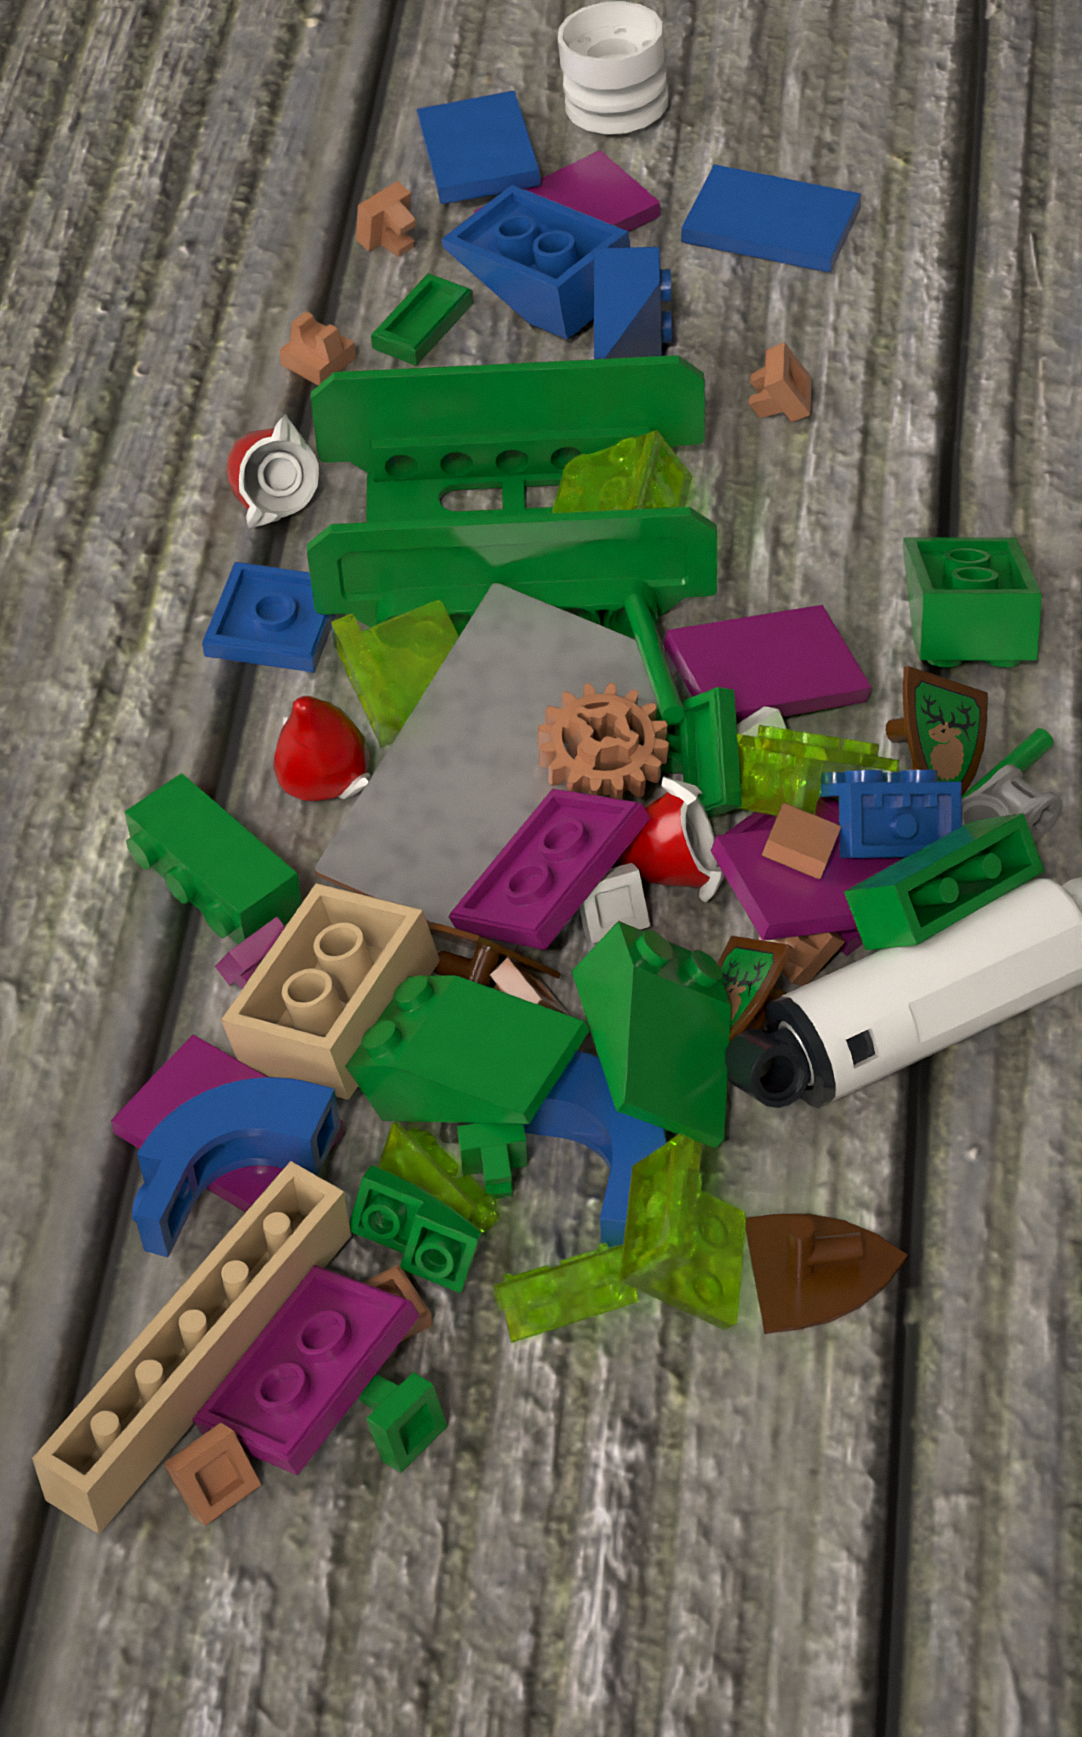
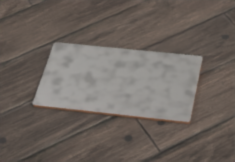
[315,583,678,952]

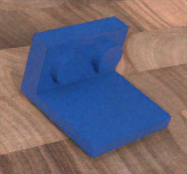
[796,770,962,858]

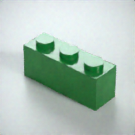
[124,773,302,944]
[844,813,1045,951]

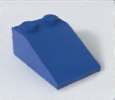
[441,185,631,339]
[594,247,672,359]

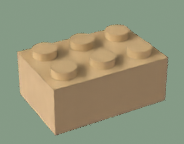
[221,883,440,1100]

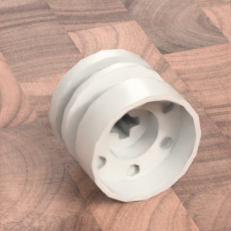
[558,1,669,134]

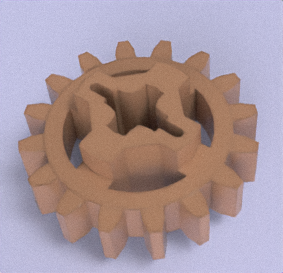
[537,683,669,800]

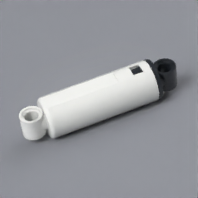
[725,877,1082,1108]

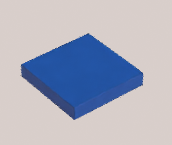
[202,562,336,673]

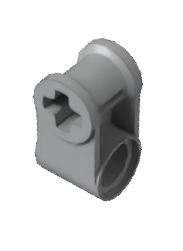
[961,764,1062,842]

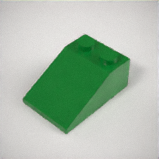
[903,537,1042,667]
[571,921,731,1148]
[345,975,590,1124]

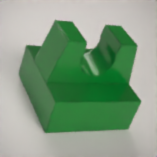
[457,1123,527,1200]
[359,1372,448,1473]

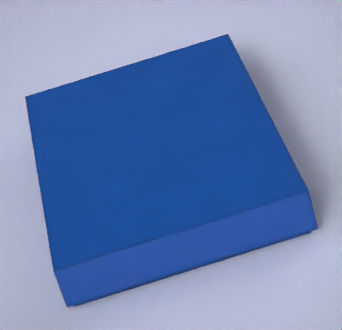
[417,90,541,204]
[681,164,861,273]

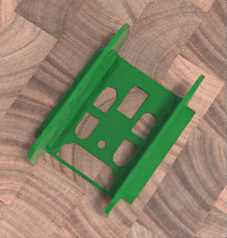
[307,355,717,650]

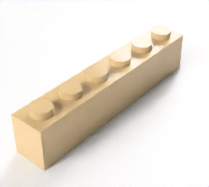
[32,1161,351,1534]

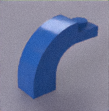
[524,1050,667,1259]
[132,1077,341,1258]

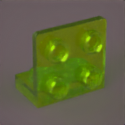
[551,430,693,513]
[331,600,459,748]
[737,725,900,816]
[619,1134,746,1330]

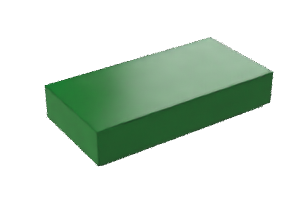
[371,273,473,366]
[680,687,742,818]

